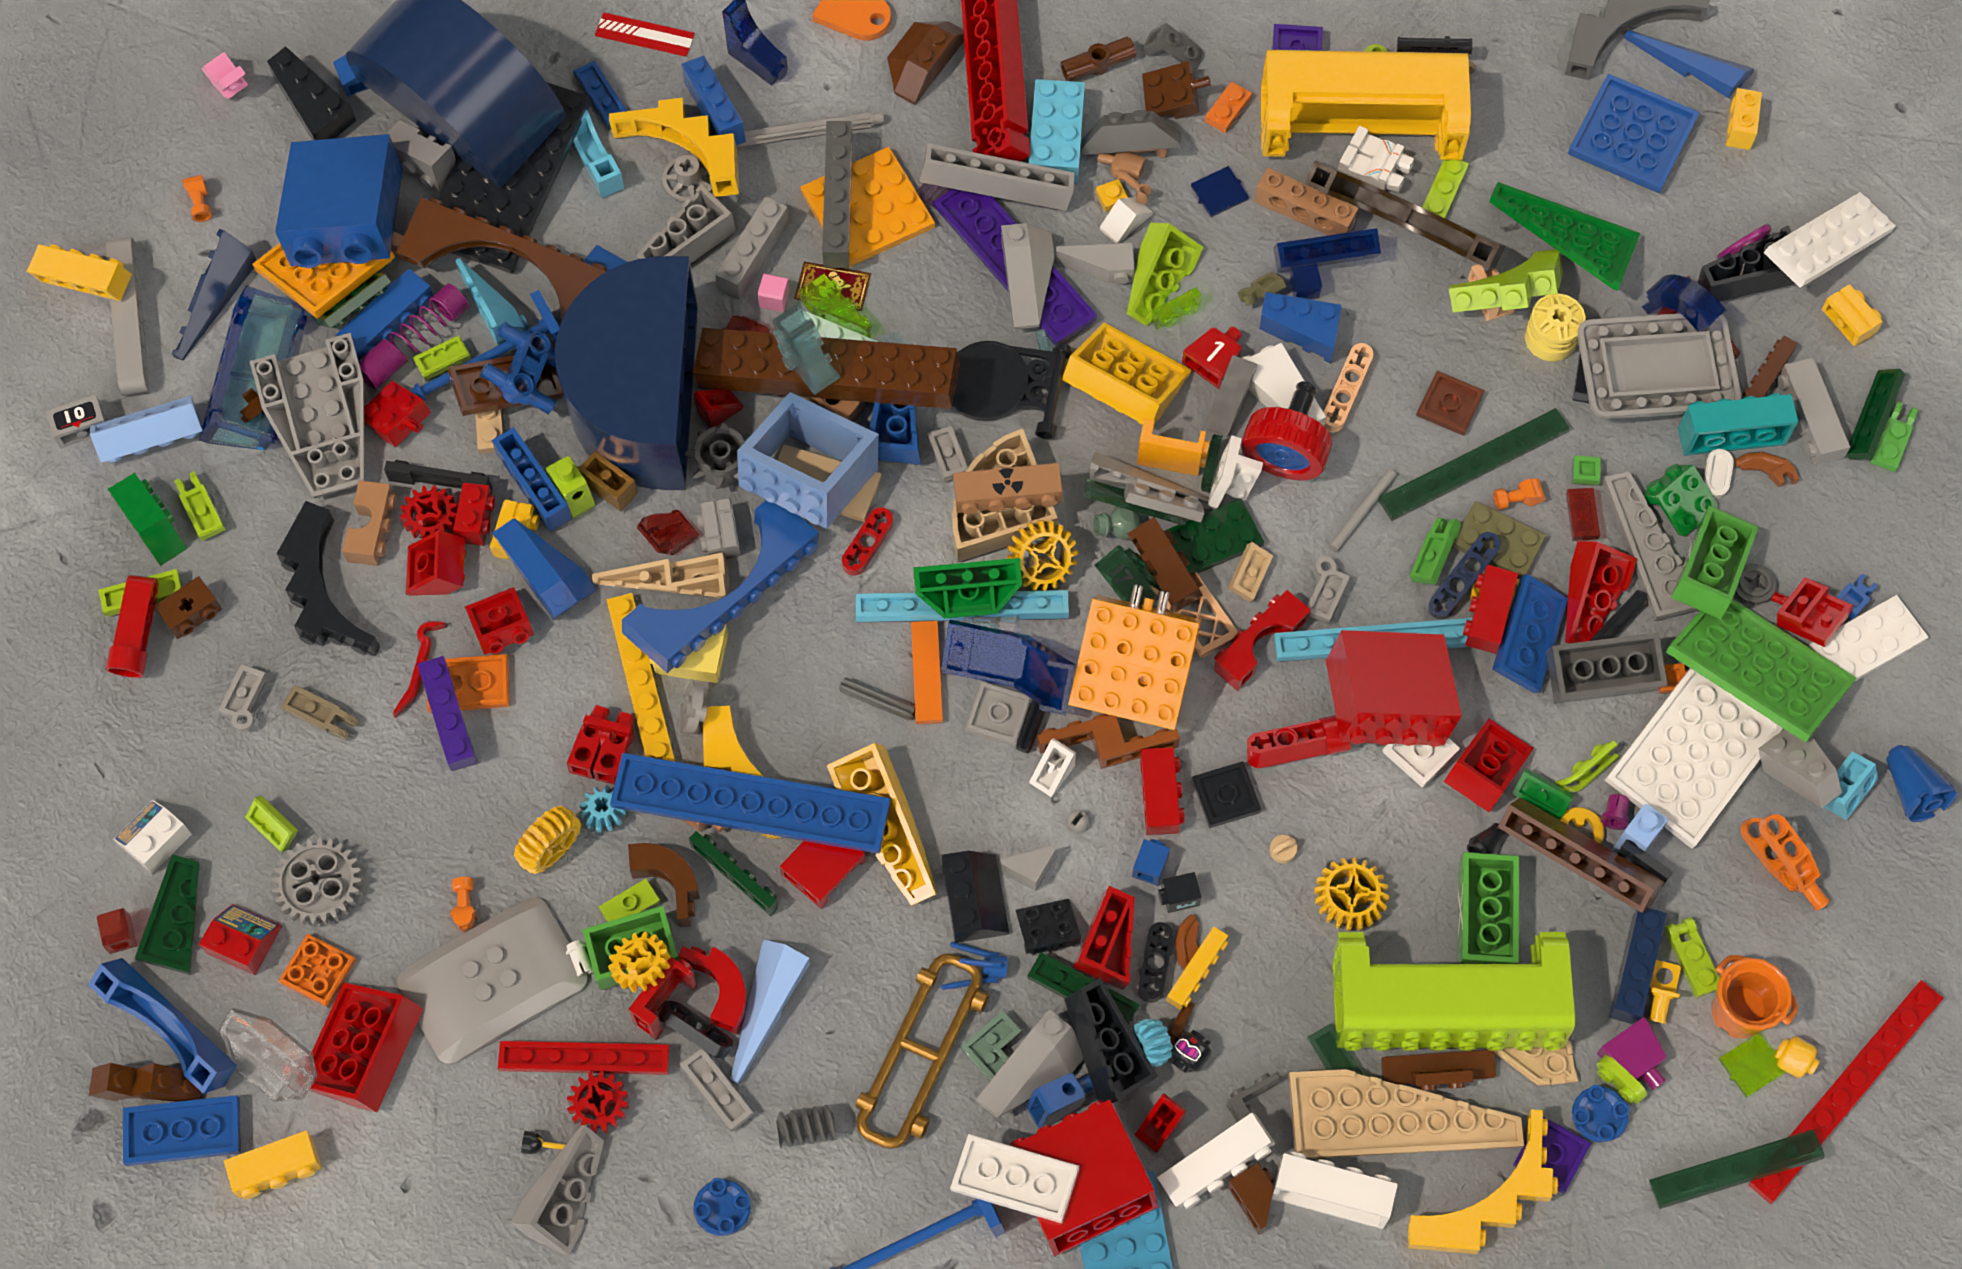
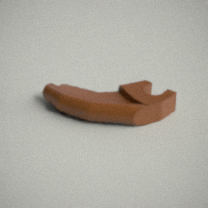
[1734,452,1799,487]
[1175,914,1204,982]

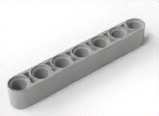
[105,237,150,396]

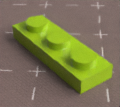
[1422,160,1469,218]
[98,569,182,617]

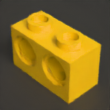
[1725,88,1762,150]

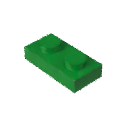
[1512,768,1574,820]

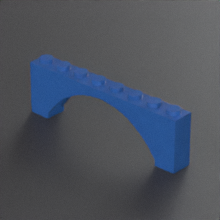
[622,500,819,673]

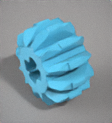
[580,785,626,833]
[1131,1018,1173,1067]

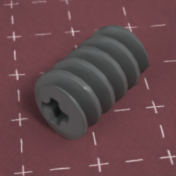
[776,1105,837,1148]

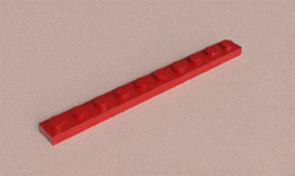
[1748,980,1943,1204]

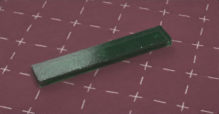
[1649,1129,1825,1209]

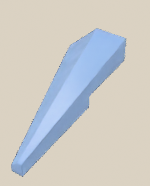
[730,939,810,1086]

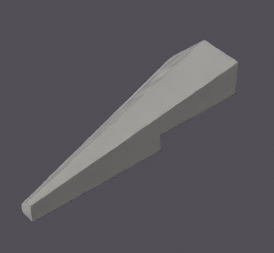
[1089,452,1217,511]

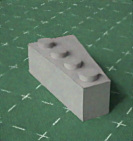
[636,184,736,264]

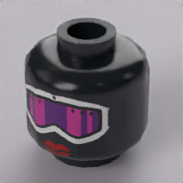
[1171,1030,1212,1073]

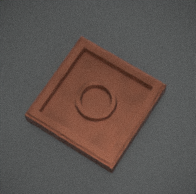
[1416,371,1485,436]

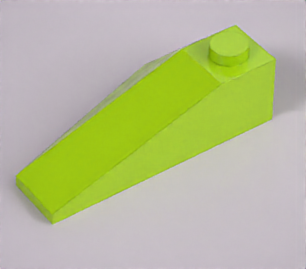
[1126,222,1204,326]

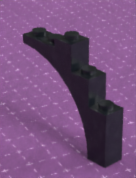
[276,501,380,656]

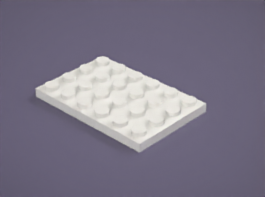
[1605,668,1783,849]

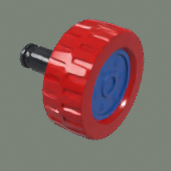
[1241,381,1333,481]

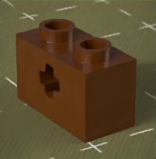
[154,576,222,639]

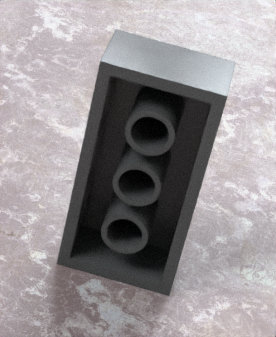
[1546,632,1667,704]

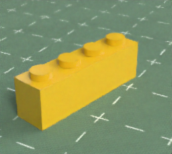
[27,244,132,301]

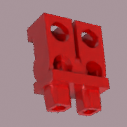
[567,705,634,785]

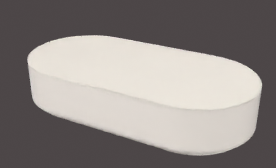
[1703,449,1734,499]

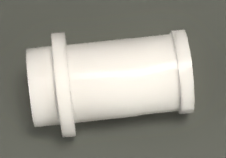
[566,940,593,977]

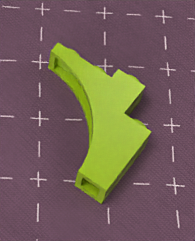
[1449,249,1563,312]

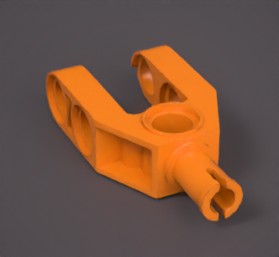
[1740,814,1830,911]

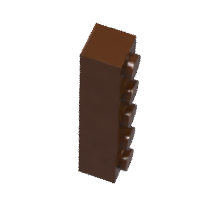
[1742,336,1798,398]

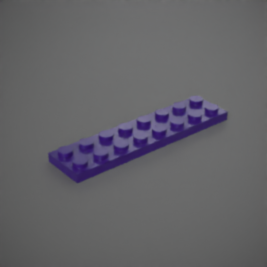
[933,189,1097,346]

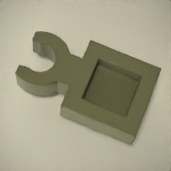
[1237,271,1286,306]

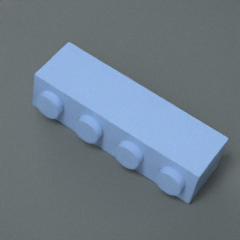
[90,395,203,463]

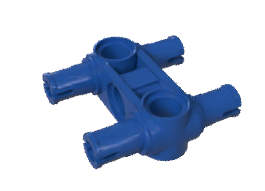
[480,322,556,414]

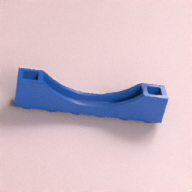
[88,958,238,1094]

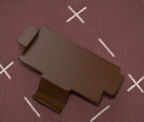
[240,388,263,423]

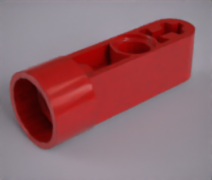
[105,575,159,678]
[1247,715,1351,768]

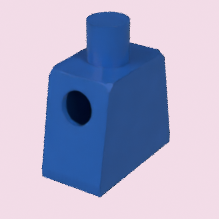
[1026,1073,1094,1129]

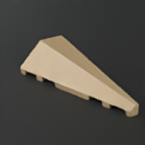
[592,553,730,598]

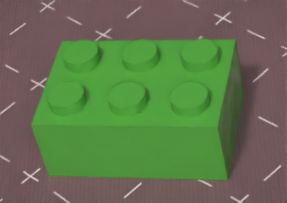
[582,906,679,990]

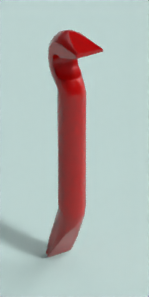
[393,621,446,718]

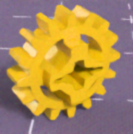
[608,932,671,992]

